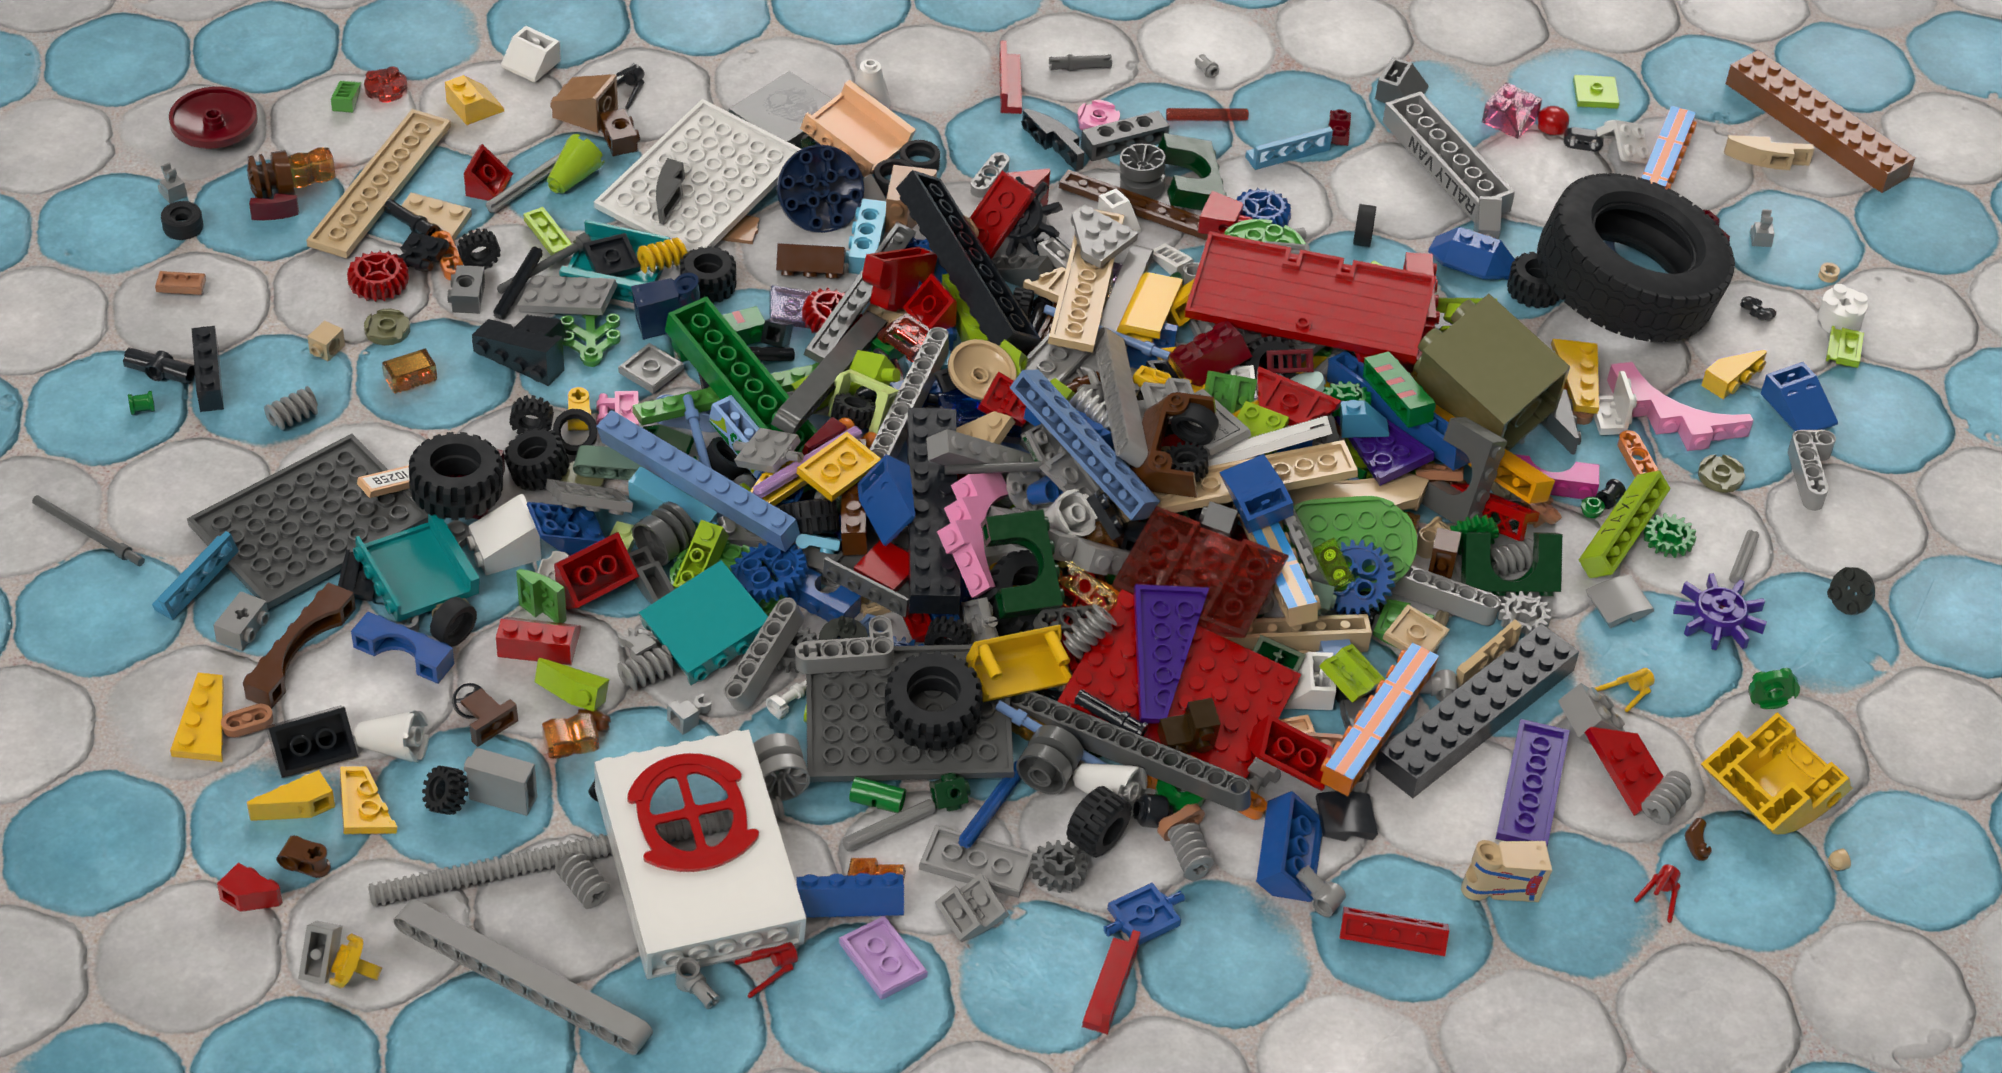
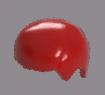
[1538,105,1569,135]

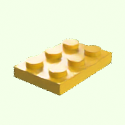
[796,432,881,502]

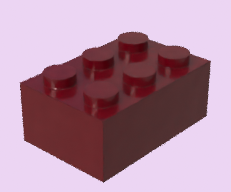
[1169,320,1252,387]

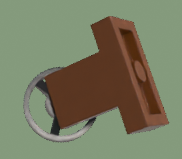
[452,683,518,747]

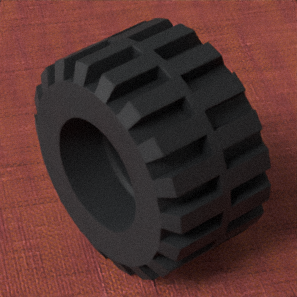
[680,246,736,304]
[1507,252,1560,308]
[1241,336,1298,379]
[504,428,569,491]
[777,499,840,535]
[1066,786,1132,858]

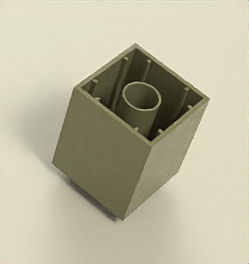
[1413,294,1570,451]

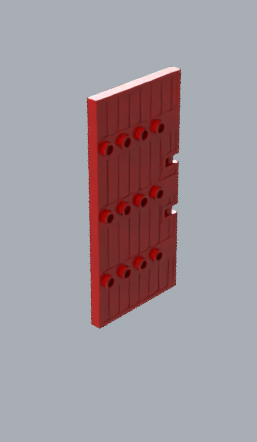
[1184,231,1437,364]

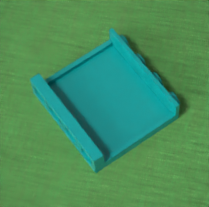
[559,220,670,303]
[353,514,480,622]
[639,560,768,686]

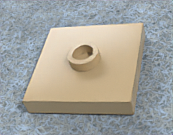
[1382,605,1450,653]

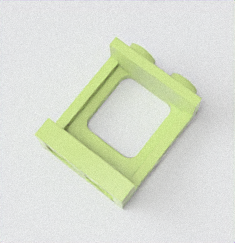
[828,369,899,433]

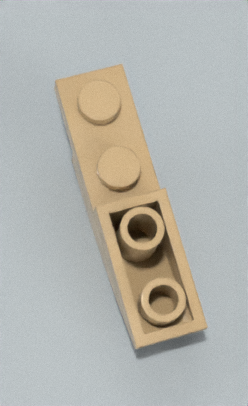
[1724,135,1814,170]

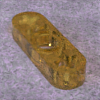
[1057,561,1117,611]

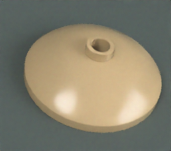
[948,339,1016,401]

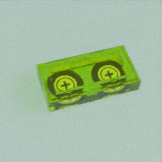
[1313,537,1355,591]

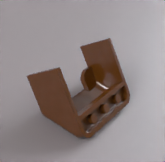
[1129,392,1217,498]

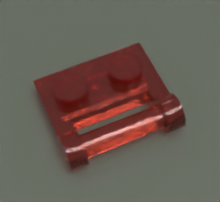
[878,312,930,363]

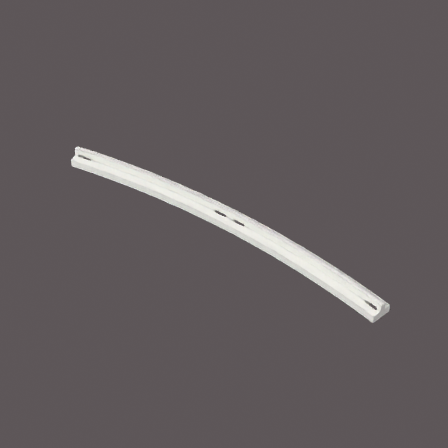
[985,416,1332,518]

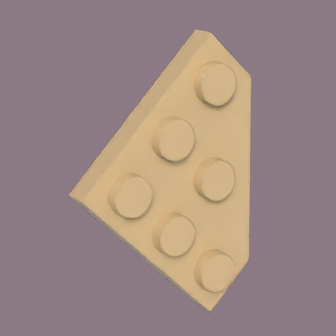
[956,411,1015,475]

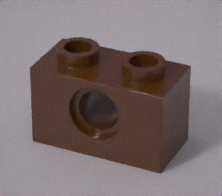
[600,108,640,156]
[1428,528,1461,579]

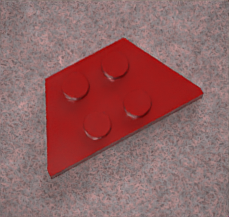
[1257,367,1341,426]
[1584,727,1664,816]

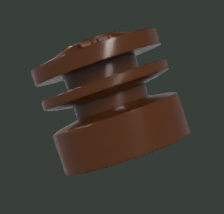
[247,150,295,199]

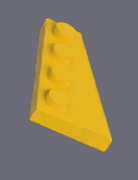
[1551,338,1599,414]
[170,672,224,762]

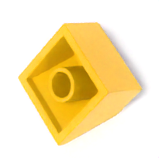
[445,75,504,125]

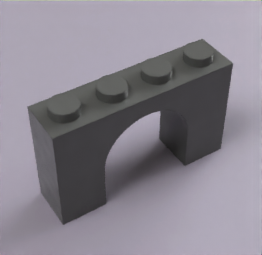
[1421,417,1507,525]

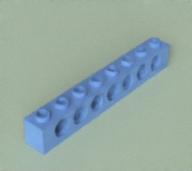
[1010,369,1160,521]

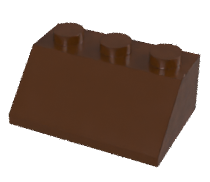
[776,243,846,279]

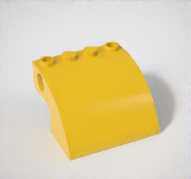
[1701,712,1853,835]

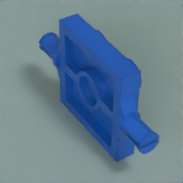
[1103,882,1185,945]

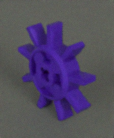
[1673,573,1767,650]

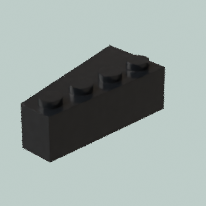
[472,319,565,386]

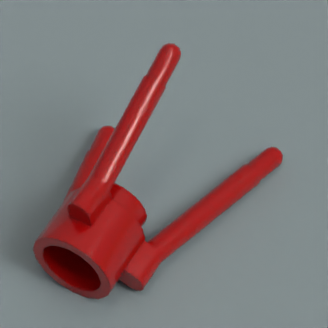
[1634,864,1681,923]
[735,942,798,998]

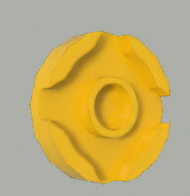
[329,933,382,989]

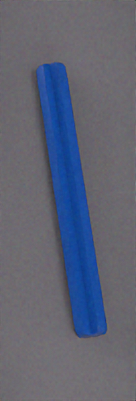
[958,760,1021,849]

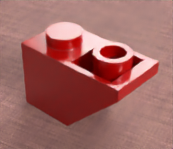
[217,862,283,912]

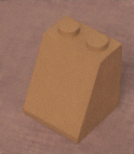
[550,74,618,133]
[885,165,937,233]

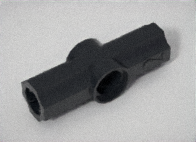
[123,348,195,384]

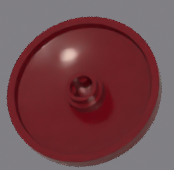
[169,86,258,149]

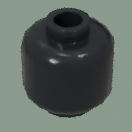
[1133,793,1173,828]

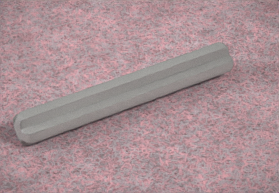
[842,799,936,852]

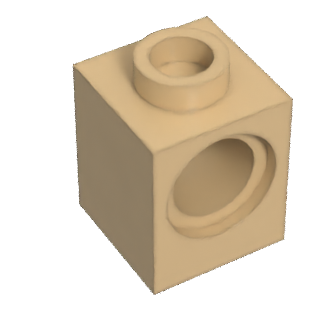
[307,320,345,362]

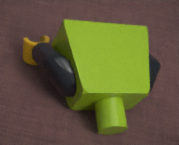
[848,348,901,399]

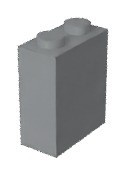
[464,747,537,816]

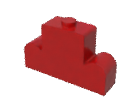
[862,247,937,312]

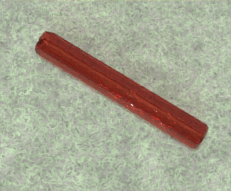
[1166,108,1249,121]

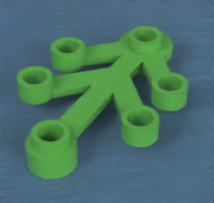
[560,314,621,367]

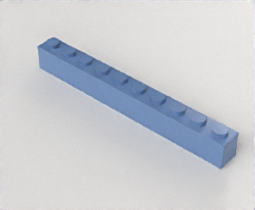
[596,410,800,552]

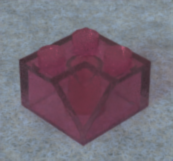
[1482,82,1542,139]

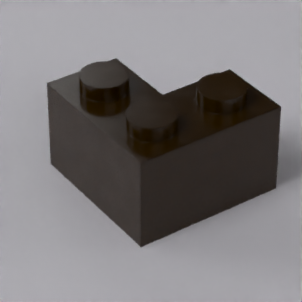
[1157,698,1221,754]

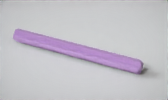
[753,426,862,498]

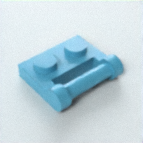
[796,534,842,554]

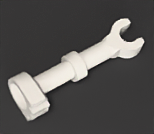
[766,680,806,720]

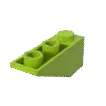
[673,519,729,588]

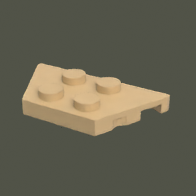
[1023,267,1103,319]

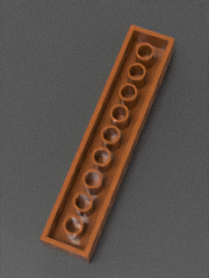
[1725,50,1916,193]

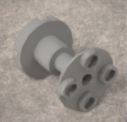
[986,471,1041,516]

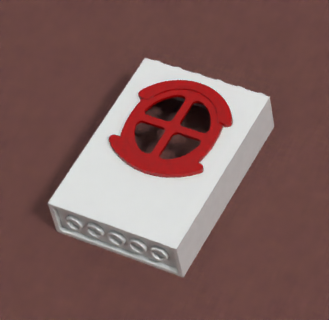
[595,730,806,980]

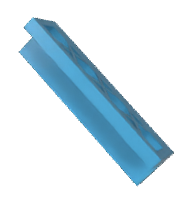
[1245,127,1333,170]
[152,531,239,620]

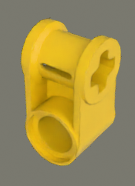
[568,387,591,431]

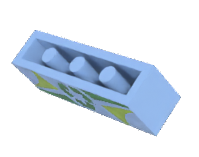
[709,395,762,479]

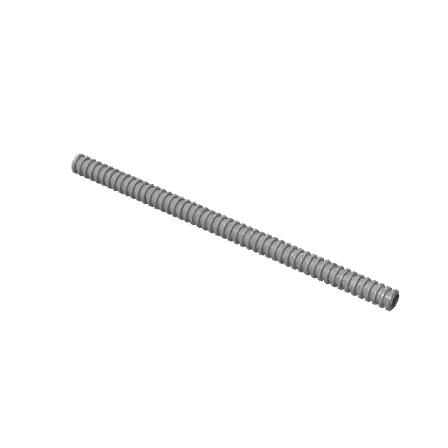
[368,796,784,907]

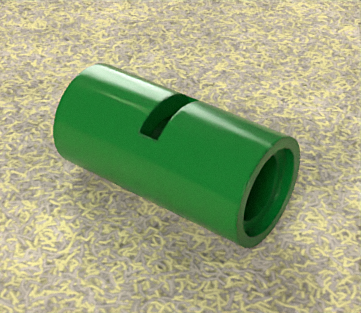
[849,777,906,813]

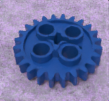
[1320,539,1396,616]
[730,542,809,604]

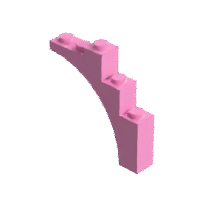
[1607,362,1753,451]
[937,473,1008,598]

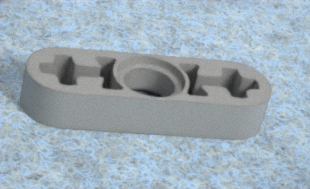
[970,152,1010,198]

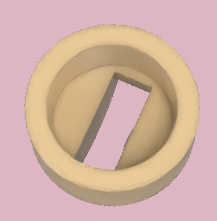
[1828,848,1851,871]

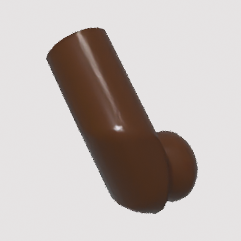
[577,709,611,731]

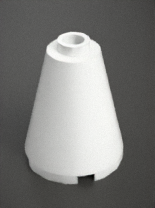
[854,59,891,109]
[1044,489,1098,537]
[353,710,429,762]
[1073,763,1147,816]

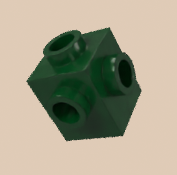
[929,772,971,811]

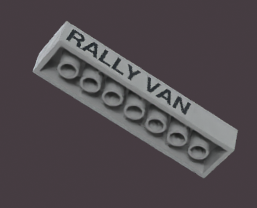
[1383,92,1515,223]

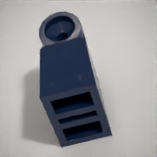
[631,273,700,340]

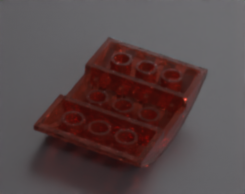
[1112,506,1289,638]

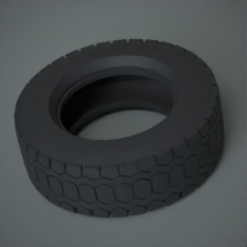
[1537,173,1735,342]

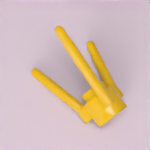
[1595,668,1655,712]

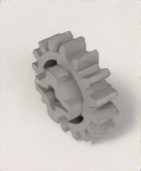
[1497,591,1551,636]

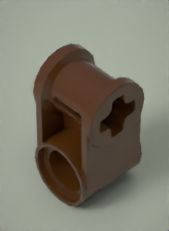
[276,835,331,878]

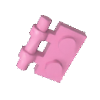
[596,391,639,426]

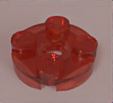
[364,66,408,102]

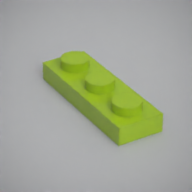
[523,207,572,256]

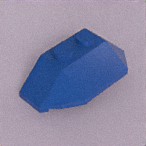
[1428,227,1515,280]

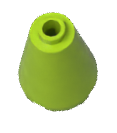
[547,134,605,193]

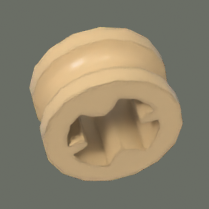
[1818,263,1840,283]

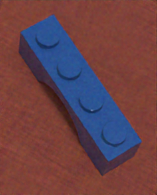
[351,612,455,684]

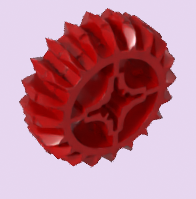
[347,250,409,302]
[802,287,863,334]

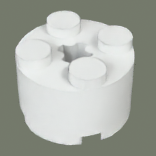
[1817,284,1868,333]

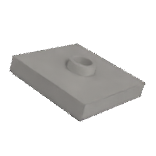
[618,343,684,393]

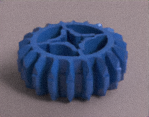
[1236,187,1291,227]

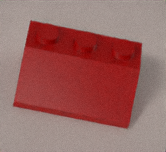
[554,532,639,610]
[496,617,581,665]
[1248,714,1333,791]

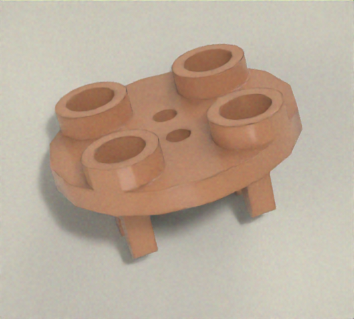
[1519,495,1562,528]

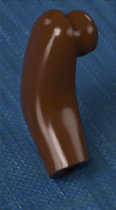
[1685,818,1712,861]

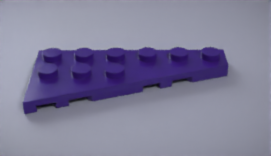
[1331,413,1434,486]
[1134,584,1209,724]

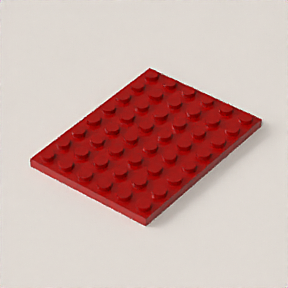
[1057,589,1301,779]

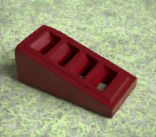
[1267,349,1314,373]
[802,417,847,456]

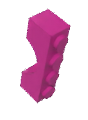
[1514,454,1599,499]

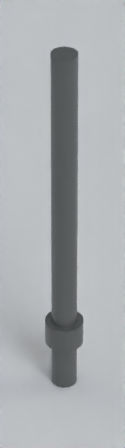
[32,495,145,567]

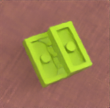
[1319,644,1386,703]

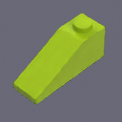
[534,658,609,712]

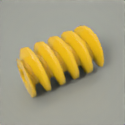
[637,237,687,274]

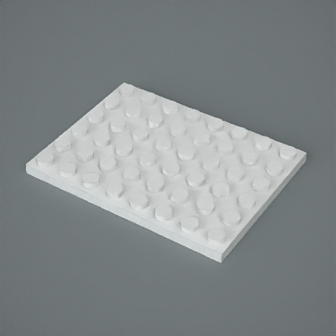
[594,99,801,253]

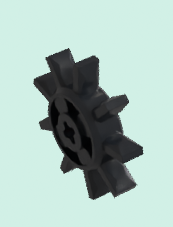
[1005,176,1063,257]

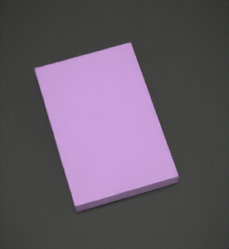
[839,916,927,1000]

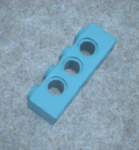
[845,199,886,274]

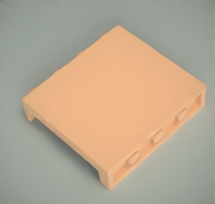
[800,80,916,177]

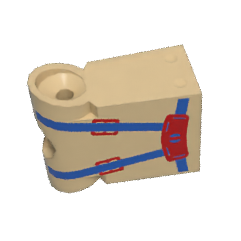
[1461,840,1552,902]

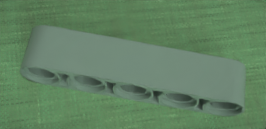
[573,445,669,483]

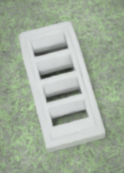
[1153,244,1194,276]

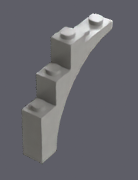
[987,506,1143,578]

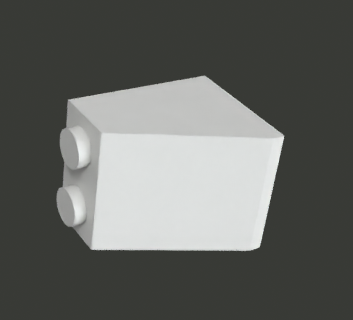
[466,494,541,576]

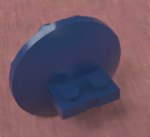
[777,145,864,233]

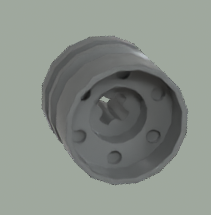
[632,501,696,566]

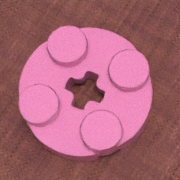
[1077,100,1120,130]

